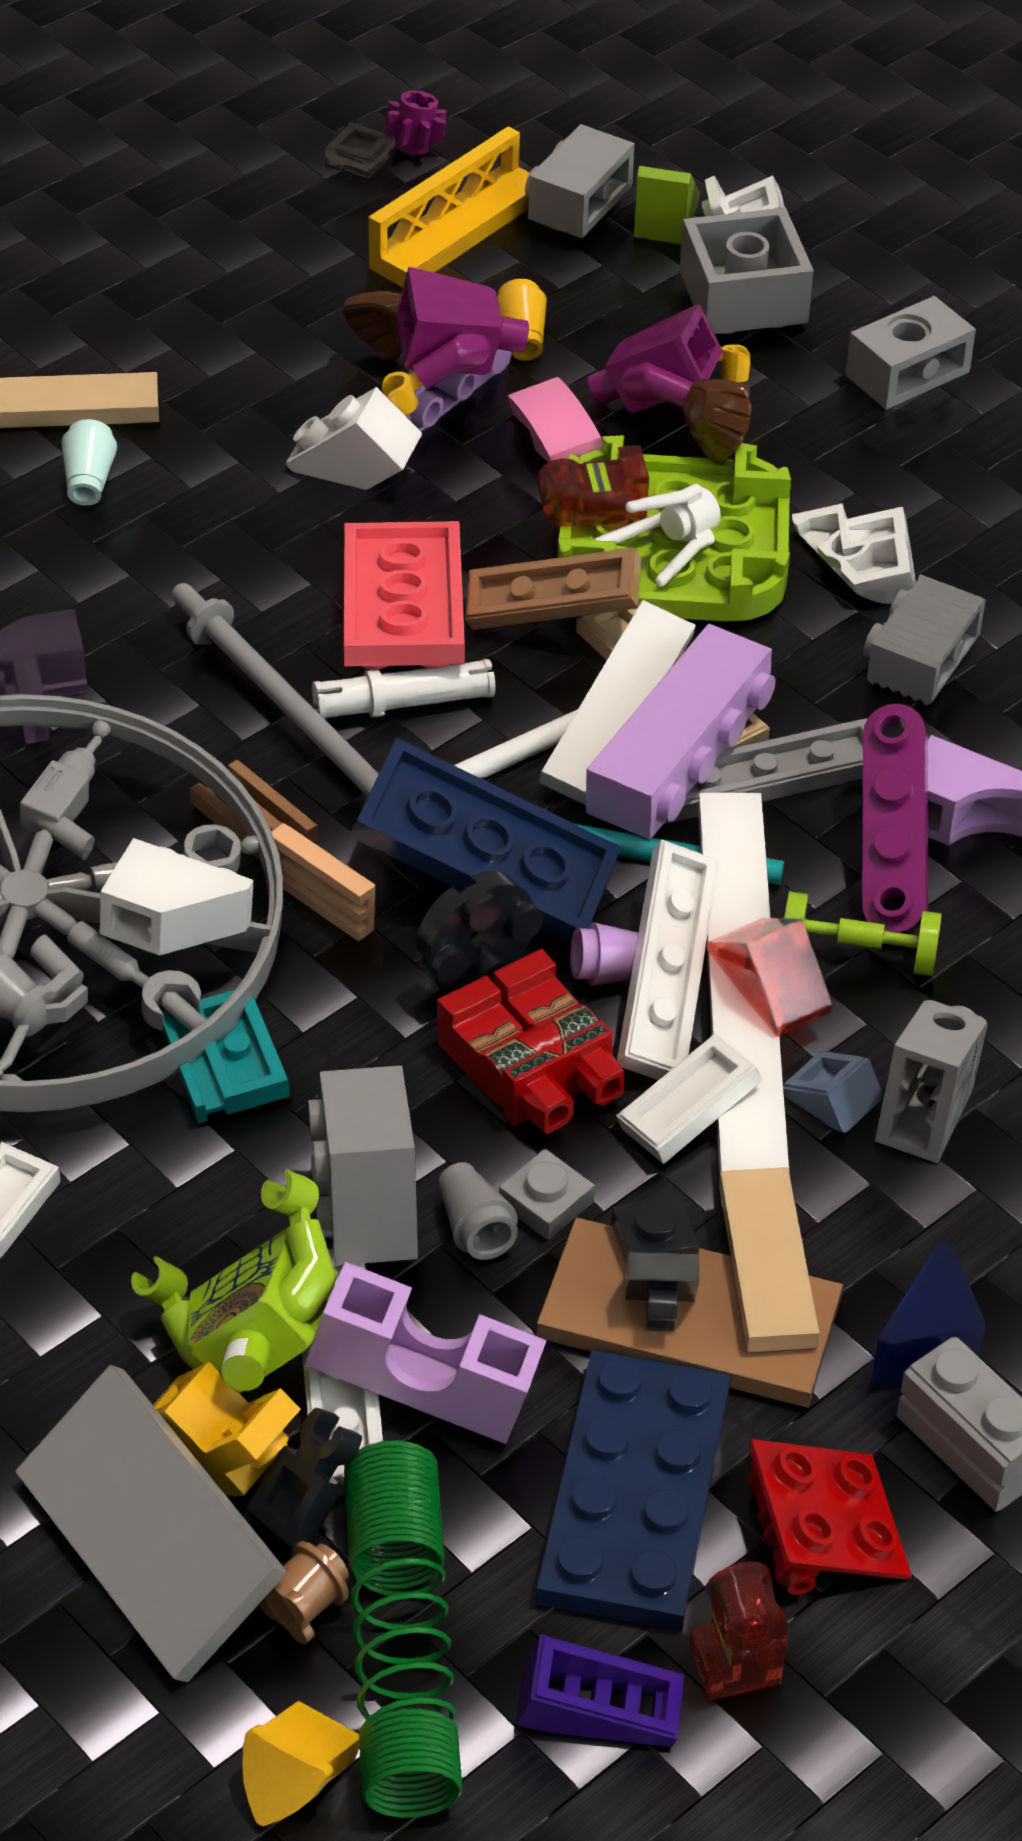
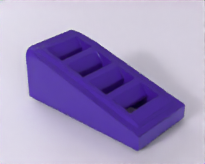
[515,1634,684,1747]

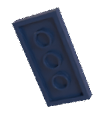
[349,737,621,944]
[536,1350,731,1632]

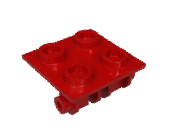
[747,1439,912,1595]

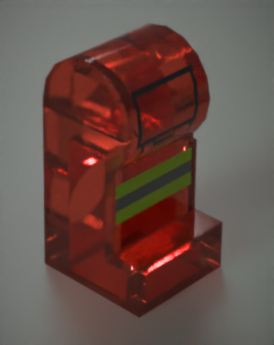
[536,445,649,526]
[689,1562,788,1701]

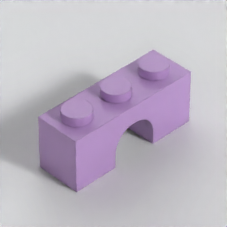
[305,1262,546,1444]

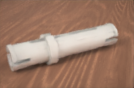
[312,659,495,719]

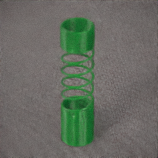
[344,1440,463,1818]

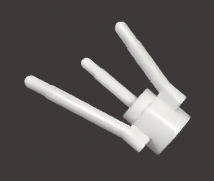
[593,483,721,587]

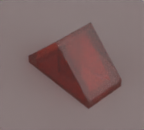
[707,918,832,1037]

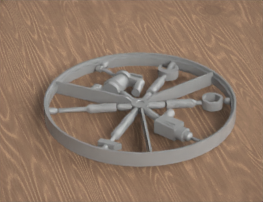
[0,694,283,1112]

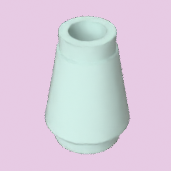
[61,419,118,505]

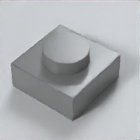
[499,1149,595,1240]

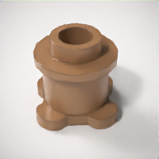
[258,1541,349,1645]

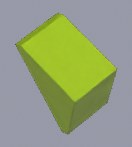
[634,166,700,244]

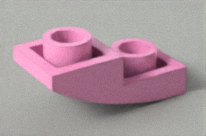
[507,377,602,466]

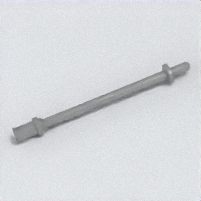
[172,583,379,797]

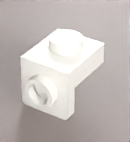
[702,176,785,216]

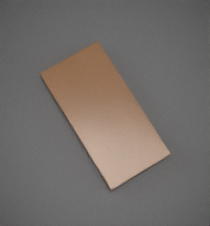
[537,1217,843,1408]

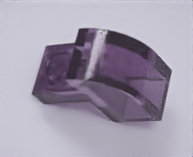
[0,609,88,744]

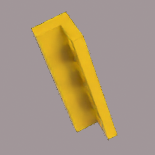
[368,126,529,287]

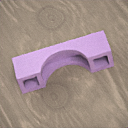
[928,735,1022,845]

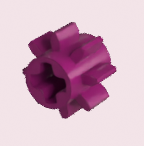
[384,90,447,155]

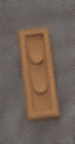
[465,547,641,630]

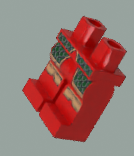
[437,949,625,1134]

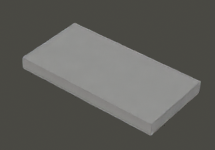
[15,1365,287,1682]

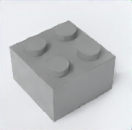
[679,207,814,334]
[308,1065,418,1266]

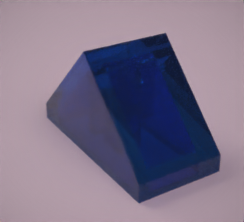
[871,1241,986,1386]

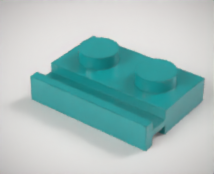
[162,990,290,1124]

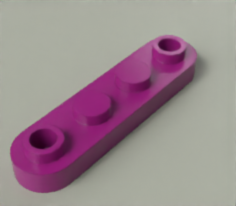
[862,704,928,936]

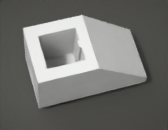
[285,387,422,490]
[100,838,254,955]

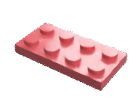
[344,521,465,669]

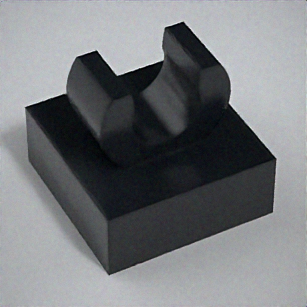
[625,1252,699,1331]

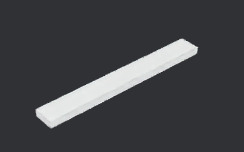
[698,793,789,1206]

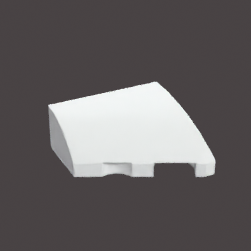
[792,503,916,604]

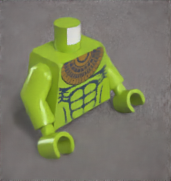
[131,1169,338,1393]

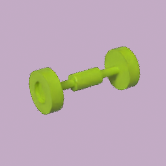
[780,891,942,976]

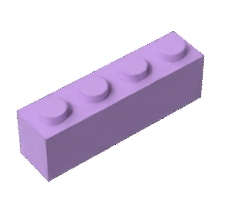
[586,624,776,840]

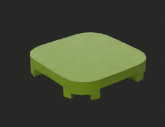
[557,435,791,622]

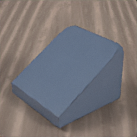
[783,1051,883,1133]

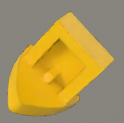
[242,1701,359,1826]

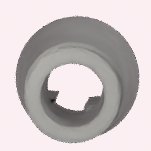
[438,1162,518,1260]

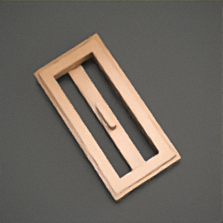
[271,823,375,942]

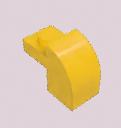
[153,1362,300,1497]

